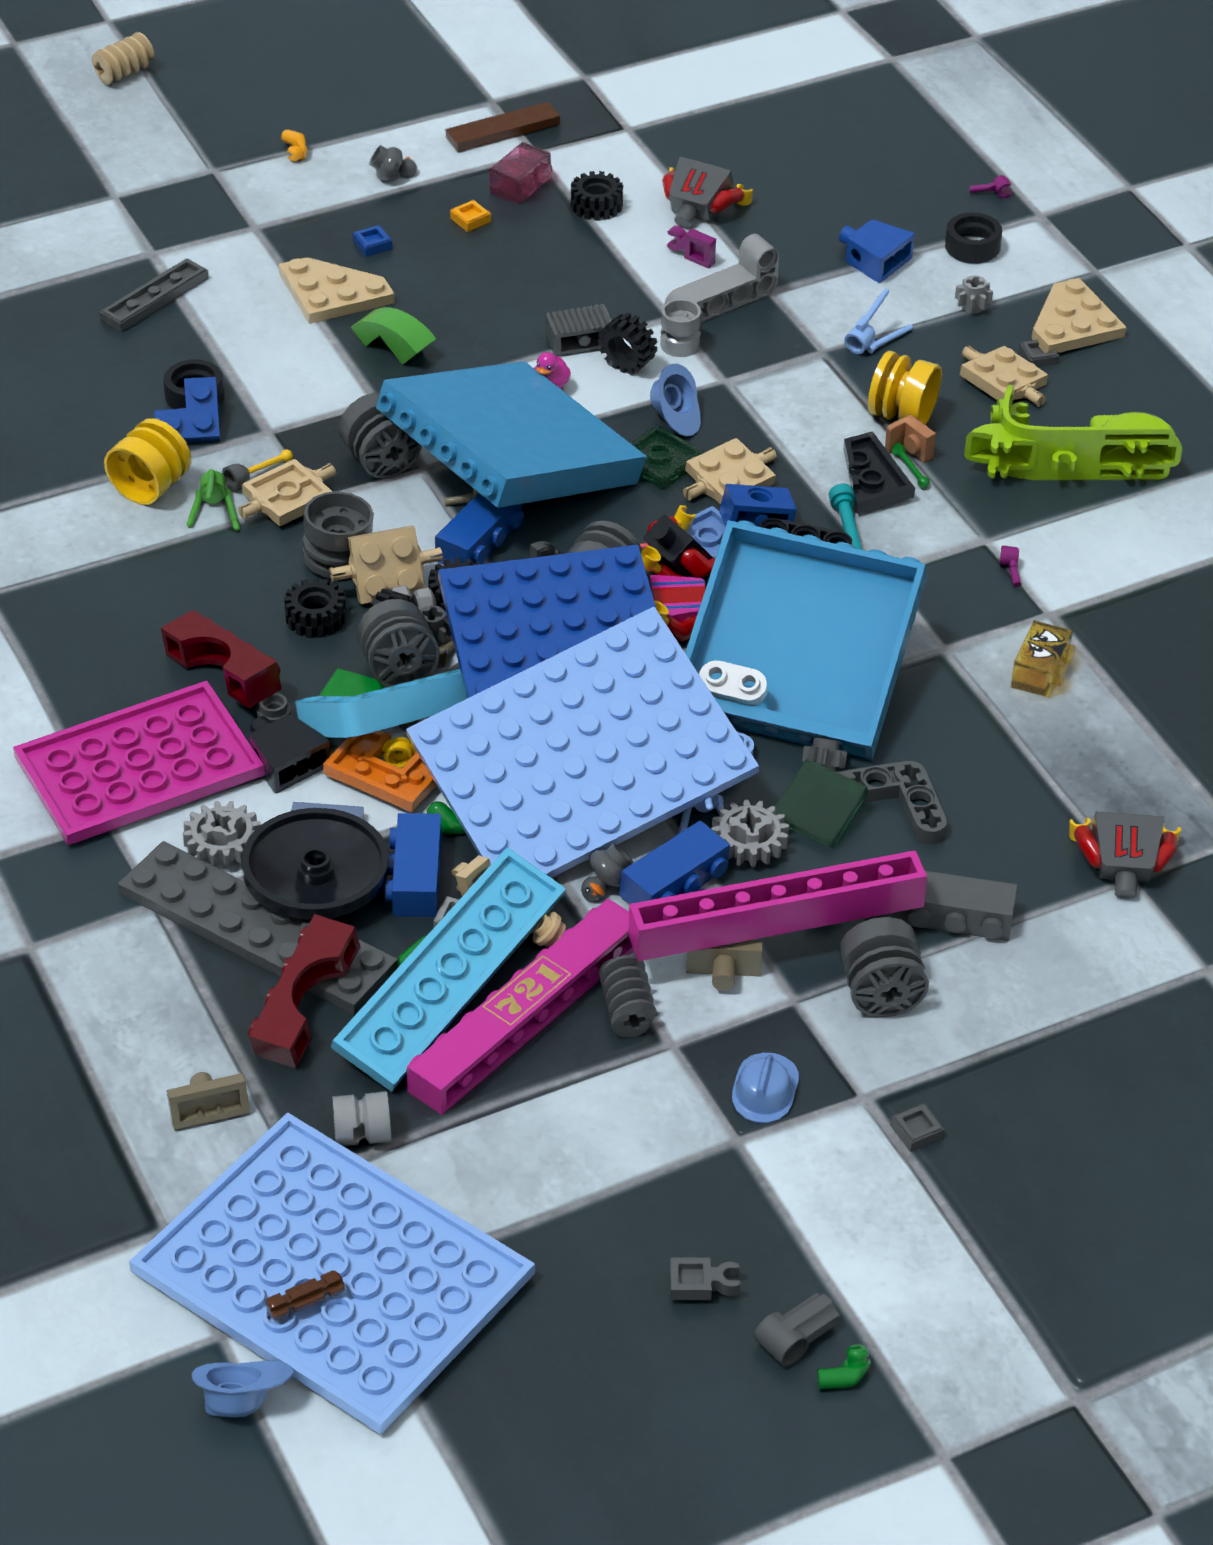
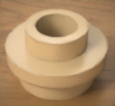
[532,912,566,948]

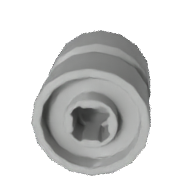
[660,299,701,357]
[332,1091,391,1146]

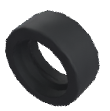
[945,212,1002,263]
[163,359,224,409]

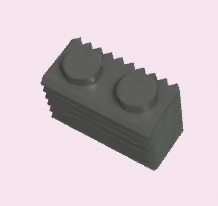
[546,304,612,356]

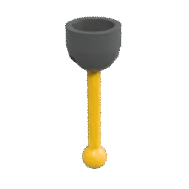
[222,449,293,491]

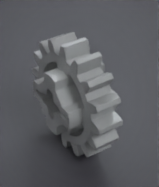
[711,800,789,867]
[183,801,261,868]

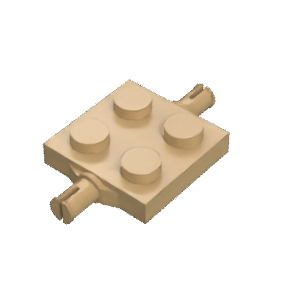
[960,346,1048,407]
[683,438,777,505]
[238,459,336,526]
[329,525,443,604]

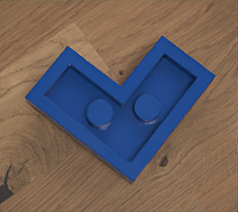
[154,377,220,443]

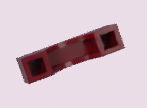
[161,610,282,708]
[248,914,361,1069]

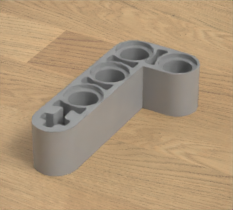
[665,234,779,322]

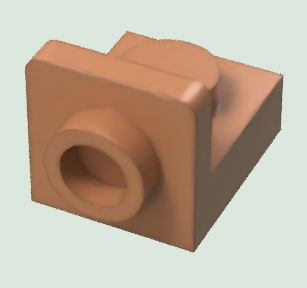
[885,414,936,463]

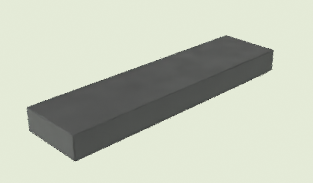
[99,258,209,333]

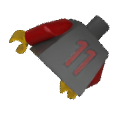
[662,156,753,228]
[1069,811,1181,898]

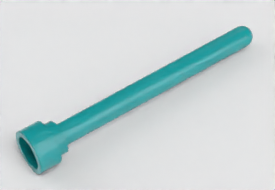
[828,483,862,549]

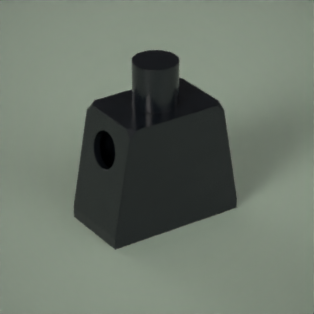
[250,715,330,794]

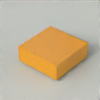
[450,200,491,232]

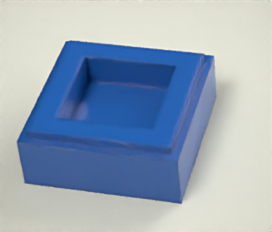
[353,225,393,257]

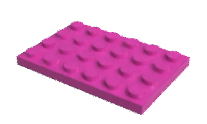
[13,680,265,845]

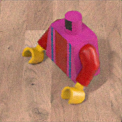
[641,546,706,641]

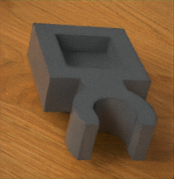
[670,1257,740,1300]

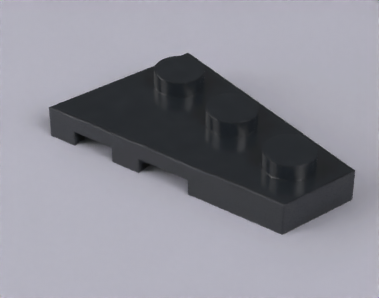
[843,431,915,513]

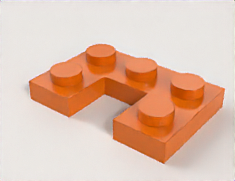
[323,730,437,813]

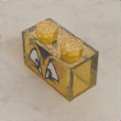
[1011,620,1076,698]

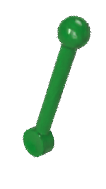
[892,443,930,489]

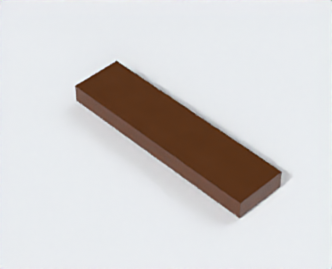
[445,102,560,152]

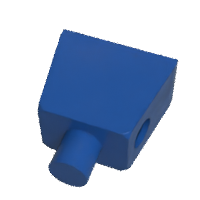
[839,220,915,283]

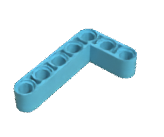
[295,669,467,738]

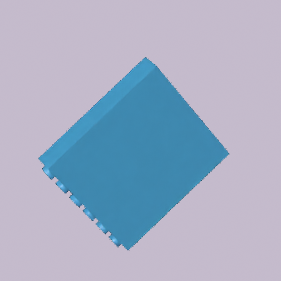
[376,361,647,508]
[685,520,927,761]

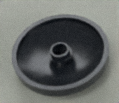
[242,808,389,920]

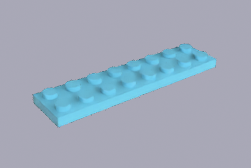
[331,847,566,1092]

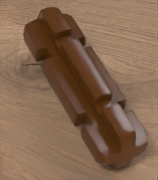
[265,1270,345,1320]

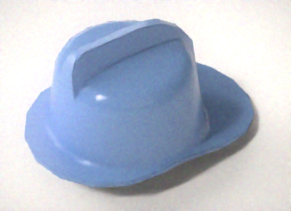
[650,364,701,437]
[732,1052,799,1123]
[191,1361,293,1418]

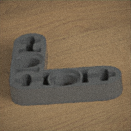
[826,761,947,844]

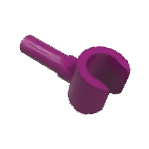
[970,175,1012,198]
[999,546,1021,587]

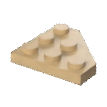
[279,257,395,324]
[1031,278,1127,353]

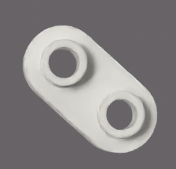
[699,661,768,706]

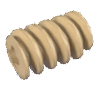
[92,32,154,85]

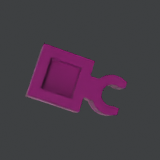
[667,225,716,269]

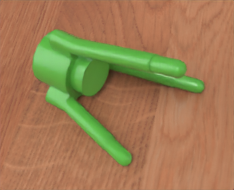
[187,469,240,531]

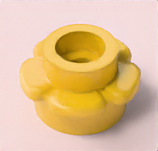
[382,737,417,769]

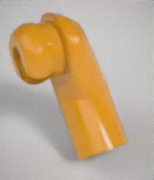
[281,129,308,162]

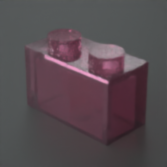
[489,142,553,205]

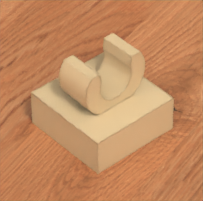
[451,855,491,896]

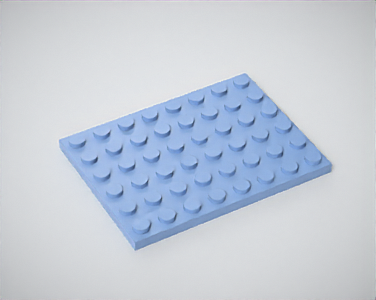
[406,607,759,878]
[129,1113,535,1435]

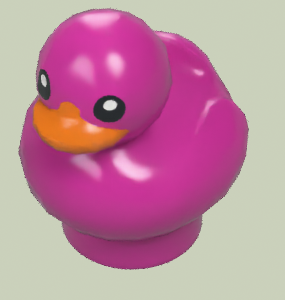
[534,352,571,391]

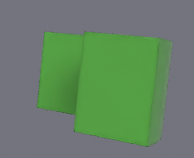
[351,307,436,365]

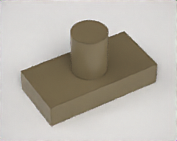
[686,940,763,990]
[166,1072,250,1130]

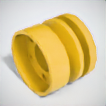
[868,351,942,425]
[104,419,192,505]

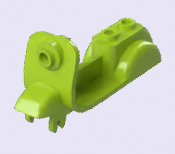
[964,385,1182,480]

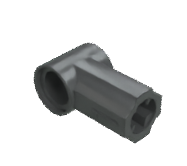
[754,1293,840,1367]

